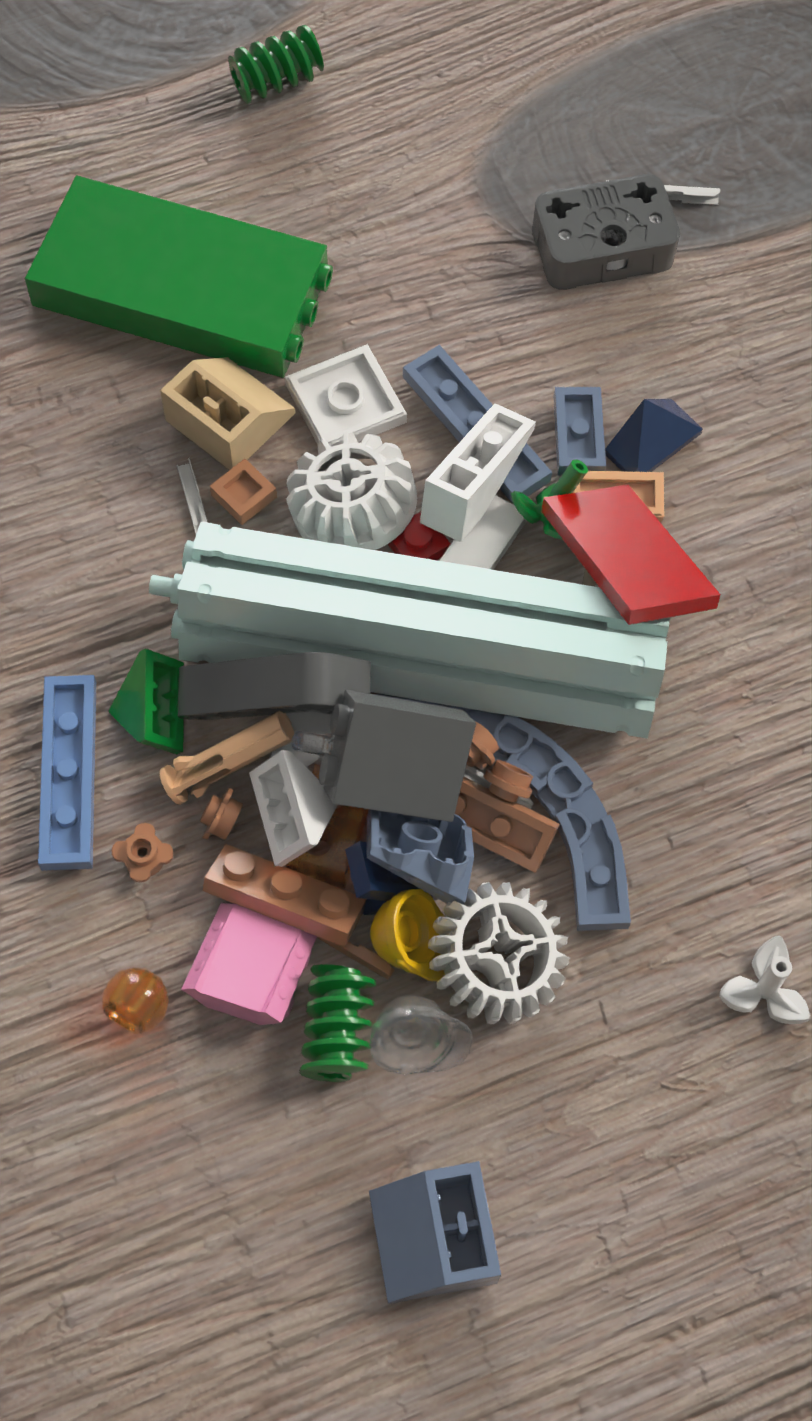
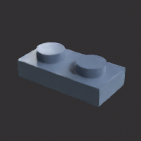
[553,387,606,476]

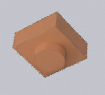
[210,459,277,525]

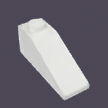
[420,404,536,542]

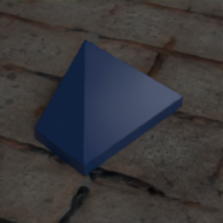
[605,399,703,472]

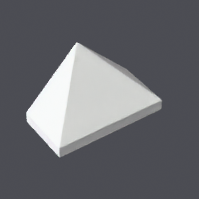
[249,750,338,867]

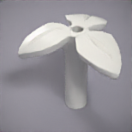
[720,936,810,1024]

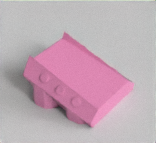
[181,903,317,1025]

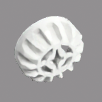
[286,433,417,550]

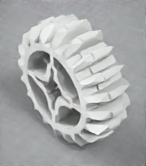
[428,882,570,1024]

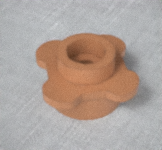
[466,721,499,769]
[200,788,243,840]
[112,823,173,882]

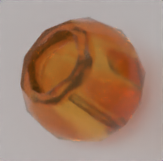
[102,968,169,1034]

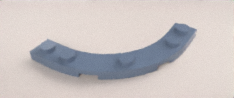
[374,694,631,931]

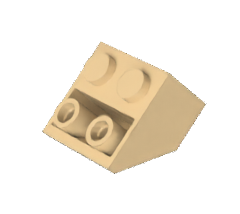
[160,357,296,470]

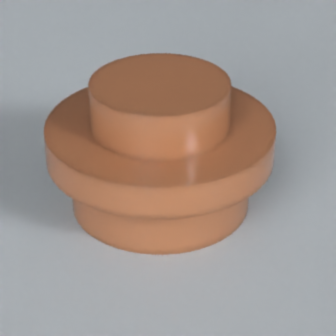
[483,760,533,803]

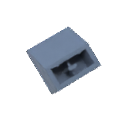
[369,1161,501,1304]

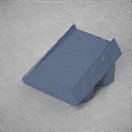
[367,809,474,905]

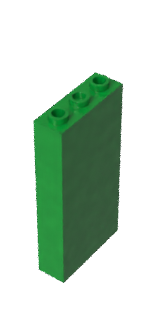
[25,175,333,378]

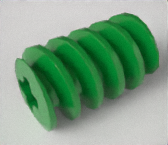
[228,25,324,104]
[299,964,376,1082]

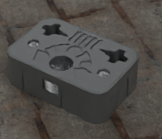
[532,174,680,290]

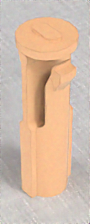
[160,711,295,805]

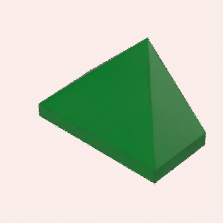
[108,648,184,755]

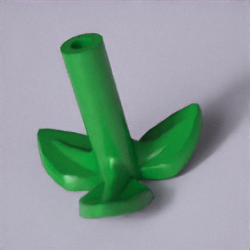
[511,460,588,540]

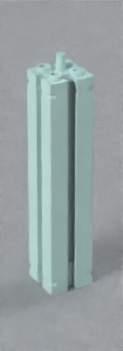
[149,522,670,739]

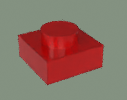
[388,511,451,561]

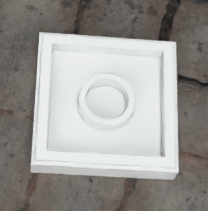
[285,344,407,447]

